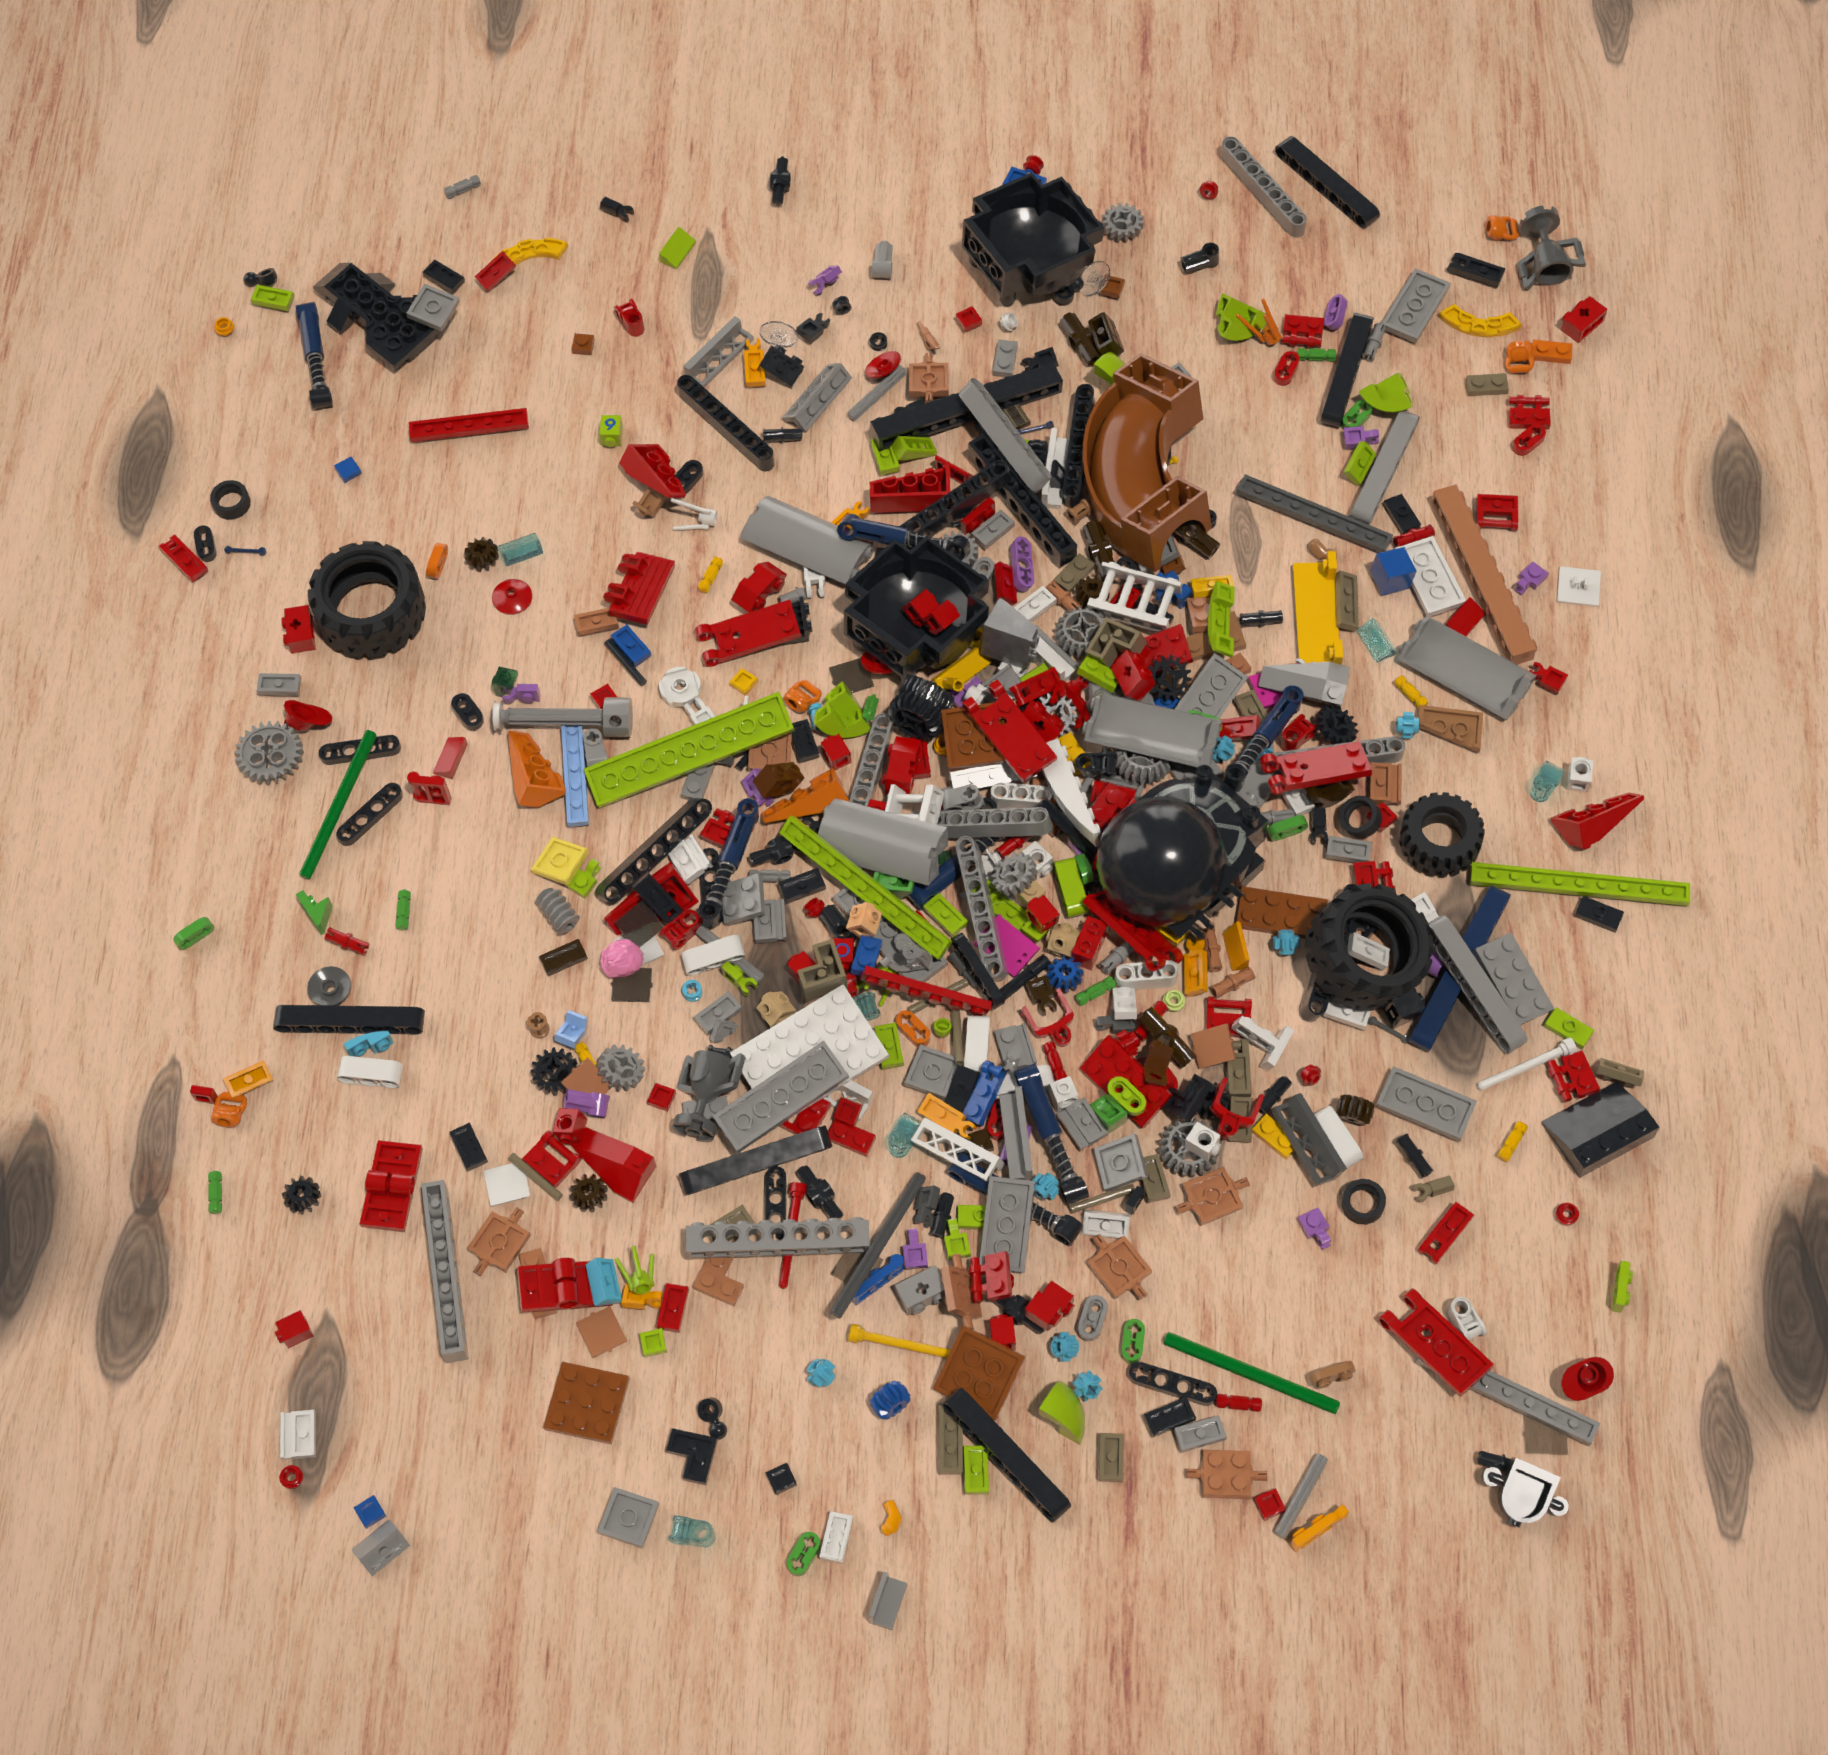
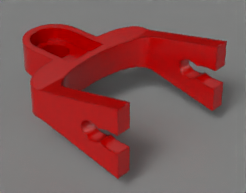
[1050,675,1091,730]
[1021,988,1074,1047]
[1211,1077,1265,1140]

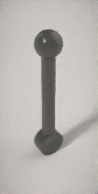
[1369,1016,1410,1044]

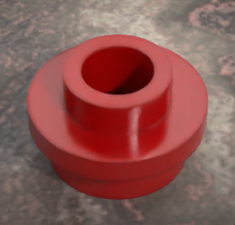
[1199,181,1218,200]
[804,898,825,917]
[1300,1064,1321,1086]
[1556,1203,1579,1225]
[279,1465,303,1489]

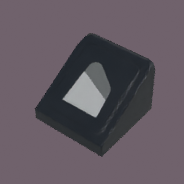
[1050,460,1065,489]

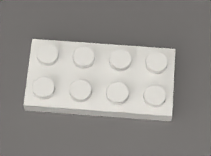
[1395,536,1466,617]

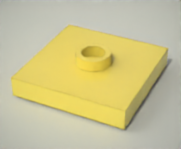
[531,837,590,886]

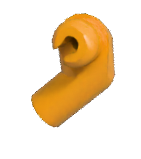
[881,1500,902,1536]

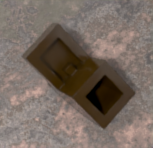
[1305,780,1355,808]

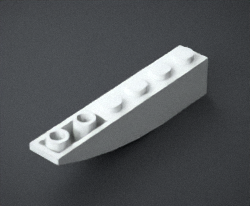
[1042,739,1102,847]

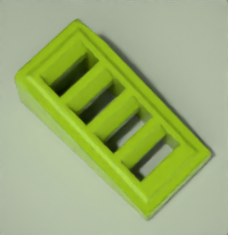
[892,436,937,460]

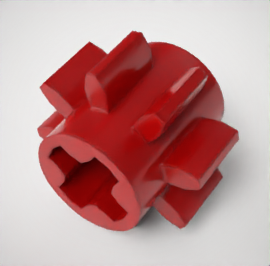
[1115,1029,1140,1056]

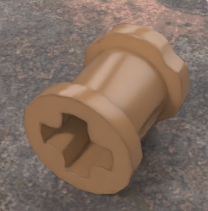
[1066,499,1093,525]
[527,1012,550,1039]

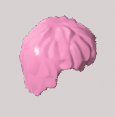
[600,939,644,979]

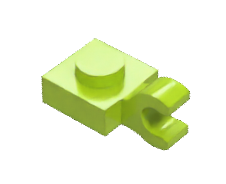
[567,858,601,899]
[721,961,758,996]
[944,1218,971,1261]

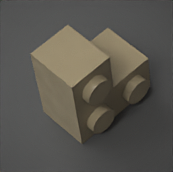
[1085,617,1147,668]
[798,939,848,1000]

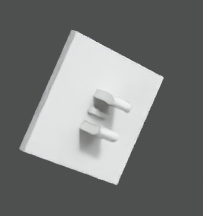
[1557,566,1601,607]

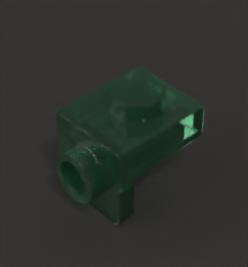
[491,666,518,697]

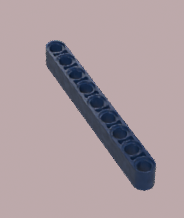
[1409,885,1511,1052]

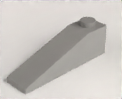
[1258,662,1350,707]

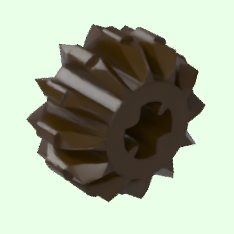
[464,537,499,572]
[1075,575,1110,607]
[1336,1094,1375,1125]
[570,1174,608,1212]

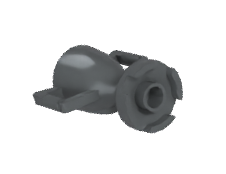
[1518,205,1586,290]
[672,1050,746,1142]

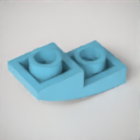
[343,1031,394,1057]

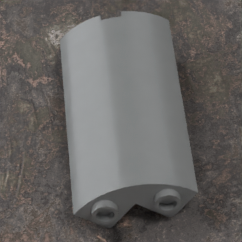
[740,496,874,584]
[1398,616,1537,720]
[1082,692,1222,767]
[818,798,948,886]

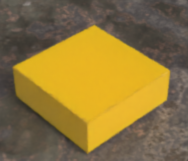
[729,668,758,696]

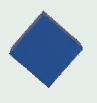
[1370,547,1417,596]

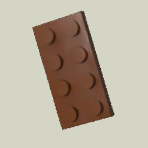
[1237,886,1328,939]

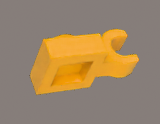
[621,1284,663,1310]

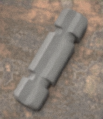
[444,175,481,198]
[749,870,791,882]
[1004,1056,1019,1072]

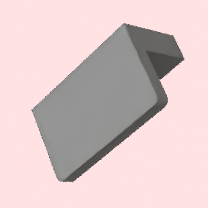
[352,1520,410,1576]
[869,1572,907,1631]

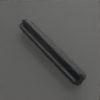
[1038,798,1097,863]

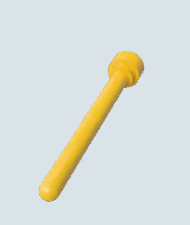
[848,1323,951,1358]

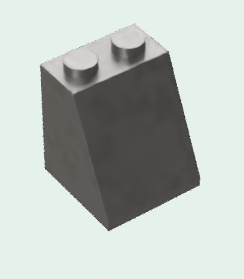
[980,598,1039,670]

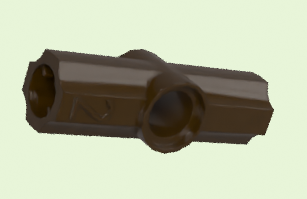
[1060,312,1103,367]
[1083,520,1114,580]
[1174,520,1220,559]
[1137,1006,1196,1069]

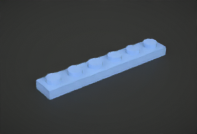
[561,725,589,827]

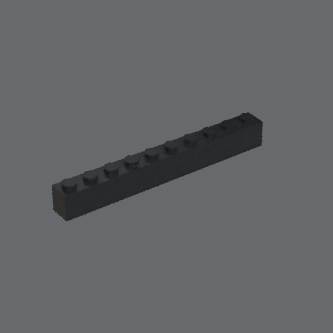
[870,363,1063,451]

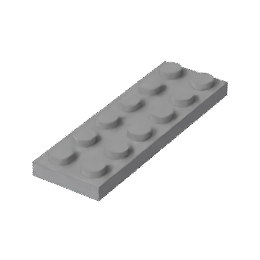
[833,872,948,982]
[713,1041,849,1153]

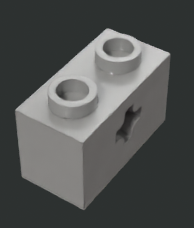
[895,1265,946,1315]

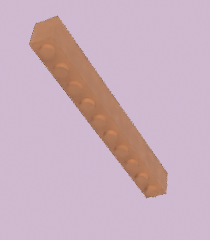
[1431,484,1537,665]

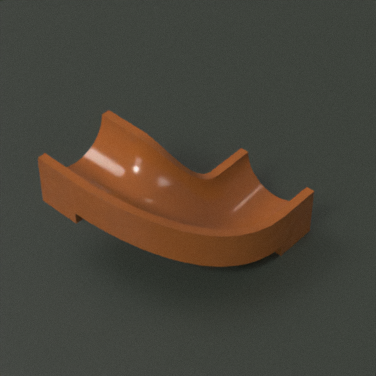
[1083,353,1212,572]

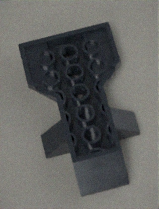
[313,263,450,370]

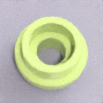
[1163,990,1185,1012]

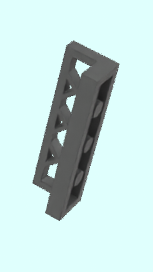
[1271,1093,1347,1186]

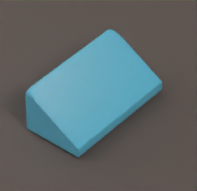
[586,1258,622,1306]

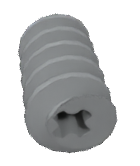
[536,888,580,935]

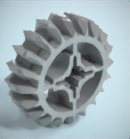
[1055,606,1105,659]
[1115,749,1172,785]
[1159,1118,1220,1178]

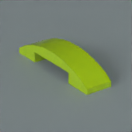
[1208,581,1235,657]
[973,879,1052,942]

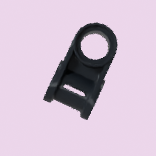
[1075,752,1117,778]

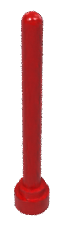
[779,1182,807,1289]

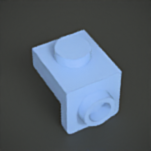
[554,1010,588,1049]

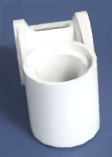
[1448,1297,1487,1341]

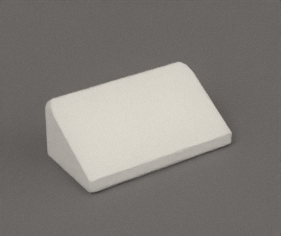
[1082,1209,1130,1239]

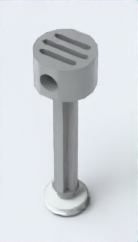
[492,697,633,737]

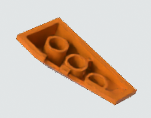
[508,731,566,807]
[761,768,849,823]

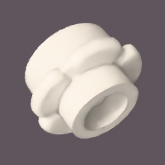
[1000,312,1018,331]

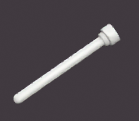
[1478,1037,1578,1090]

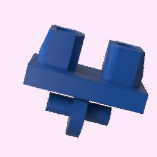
[1155,570,1191,610]

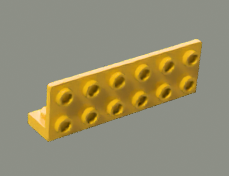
[1293,551,1343,665]

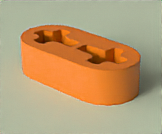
[426,543,448,579]
[896,1010,930,1047]

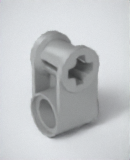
[583,729,607,767]
[942,784,984,811]

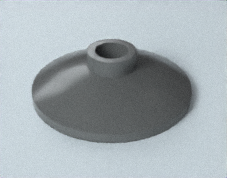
[307,966,351,1006]

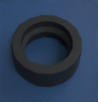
[210,480,251,520]
[1339,796,1382,838]
[1342,1179,1386,1225]

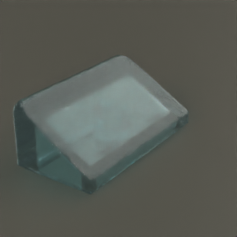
[498,533,543,566]
[1357,618,1398,663]

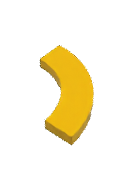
[492,238,569,265]
[1438,303,1522,337]

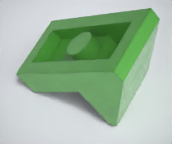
[873,871,915,899]
[296,890,333,935]
[1090,1094,1127,1134]

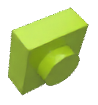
[640,1328,667,1357]

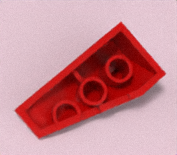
[619,444,686,498]
[1551,792,1644,849]
[604,862,699,935]

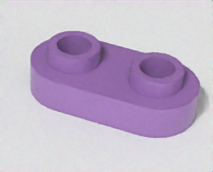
[1324,294,1348,330]

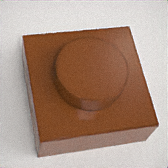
[1101,275,1125,299]
[572,333,595,355]
[1162,551,1186,574]

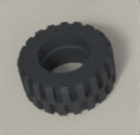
[1399,792,1485,877]

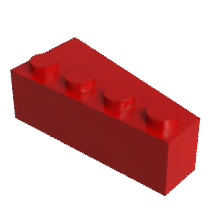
[869,464,951,513]

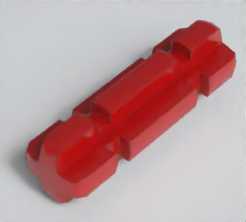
[1044,1041,1067,1081]
[1216,1394,1262,1412]

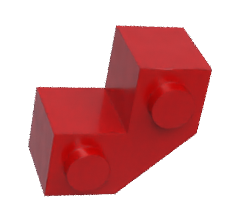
[731,561,787,612]
[902,589,961,635]
[882,736,921,795]
[1025,1280,1075,1332]

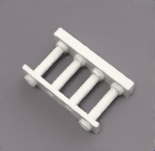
[1087,562,1182,632]
[885,784,944,825]

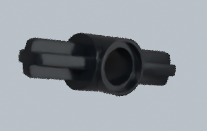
[770,156,791,206]
[749,836,800,865]
[797,1165,843,1219]
[994,1294,1045,1334]

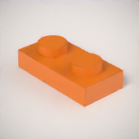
[1532,339,1573,364]

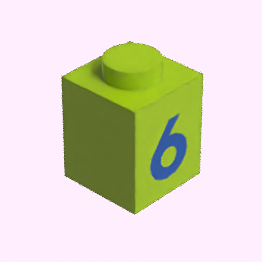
[599,415,623,447]

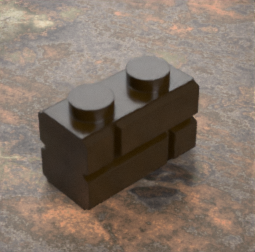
[1088,312,1124,356]

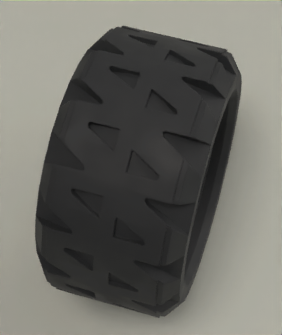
[308,541,426,658]
[1305,883,1434,1011]

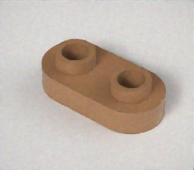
[1309,1361,1356,1389]

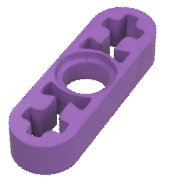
[1010,536,1034,592]

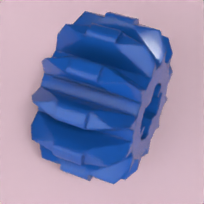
[1046,955,1084,994]
[870,1380,911,1420]

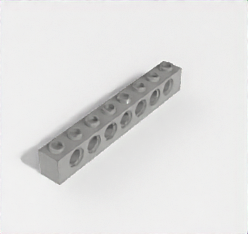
[421,1180,469,1363]
[686,1217,870,1259]

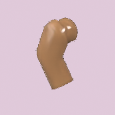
[1309,539,1337,559]

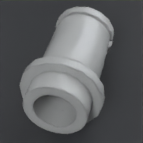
[779,587,806,603]

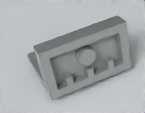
[1222,764,1278,810]

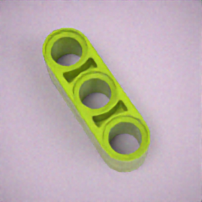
[1053,857,1089,918]

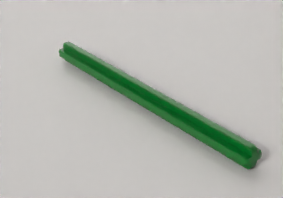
[299,730,377,880]
[1164,1332,1340,1414]

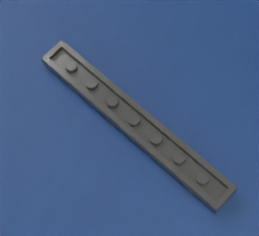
[1236,474,1393,553]

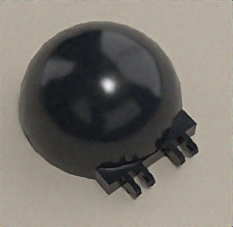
[1096,796,1244,940]

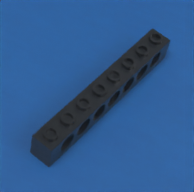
[968,433,1077,567]

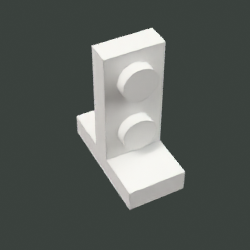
[1231,1016,1294,1071]

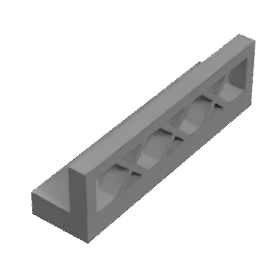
[683,316,754,388]
[782,363,852,432]
[999,1086,1033,1180]

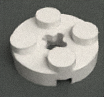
[659,667,701,707]

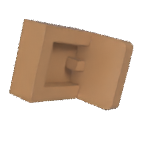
[632,487,667,517]

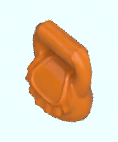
[1486,215,1519,241]
[1505,341,1535,374]
[783,680,822,713]
[211,1092,247,1127]

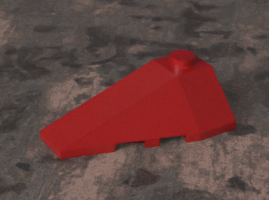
[569,1127,657,1203]

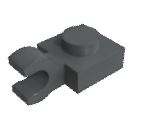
[1095,1010,1136,1034]
[914,1185,940,1228]

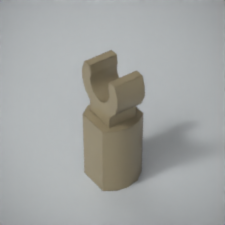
[1412,1175,1455,1202]

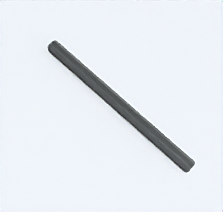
[831,1172,926,1319]

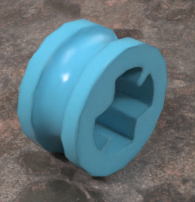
[682,980,702,1002]

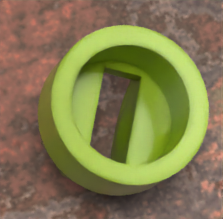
[934,1018,952,1038]

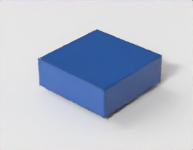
[334,456,362,483]
[353,1495,386,1529]

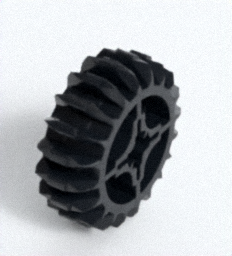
[899,675,955,712]
[888,691,943,742]

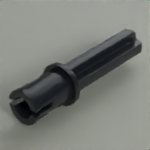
[999,954,1051,1000]

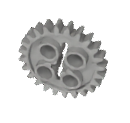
[234,721,304,785]

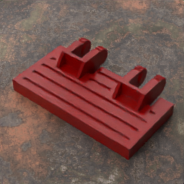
[603,552,675,625]

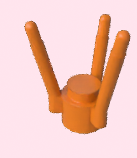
[1236,299,1282,345]

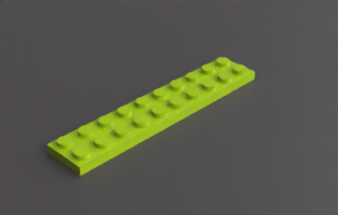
[584,692,795,808]

